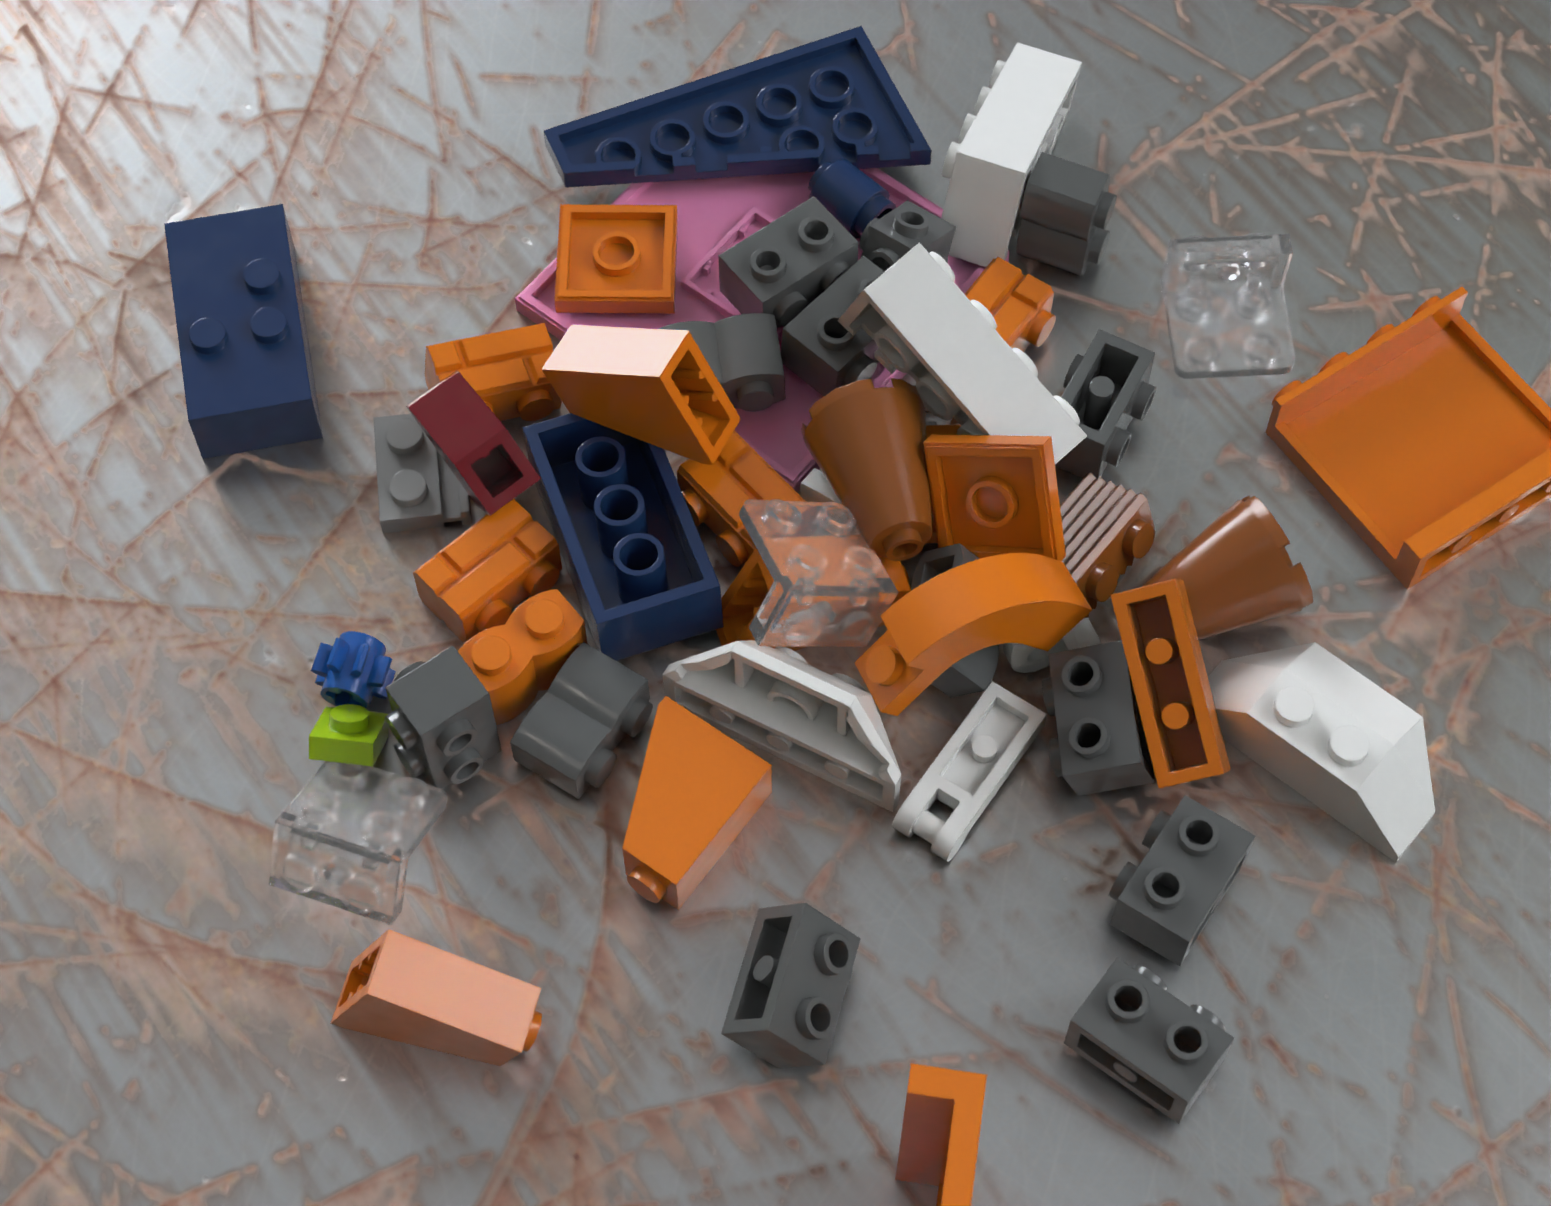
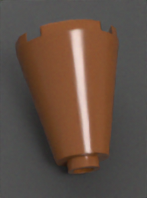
[801,378,932,561]
[1141,495,1313,640]

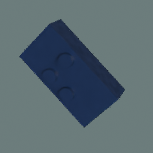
[164,204,323,459]
[522,413,724,661]

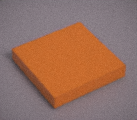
[554,204,678,314]
[923,434,1066,561]

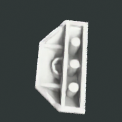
[663,640,901,812]
[1208,642,1435,863]

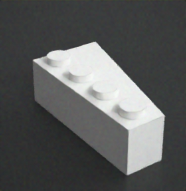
[941,42,1082,267]
[838,242,1087,464]

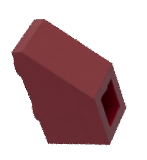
[406,370,541,515]

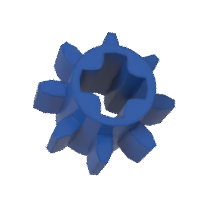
[311,631,396,708]

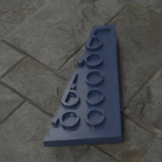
[543,26,932,188]

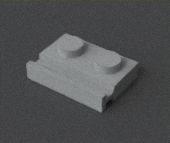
[373,414,472,533]

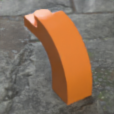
[854,553,1092,716]

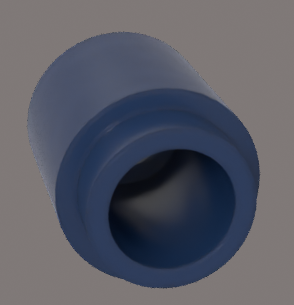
[808,158,896,239]

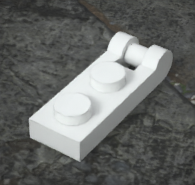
[892,681,1047,862]

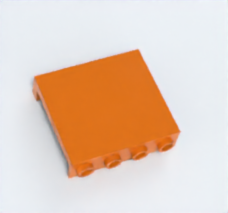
[1265,287,1551,590]
[895,1063,987,1206]

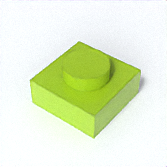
[309,704,389,767]

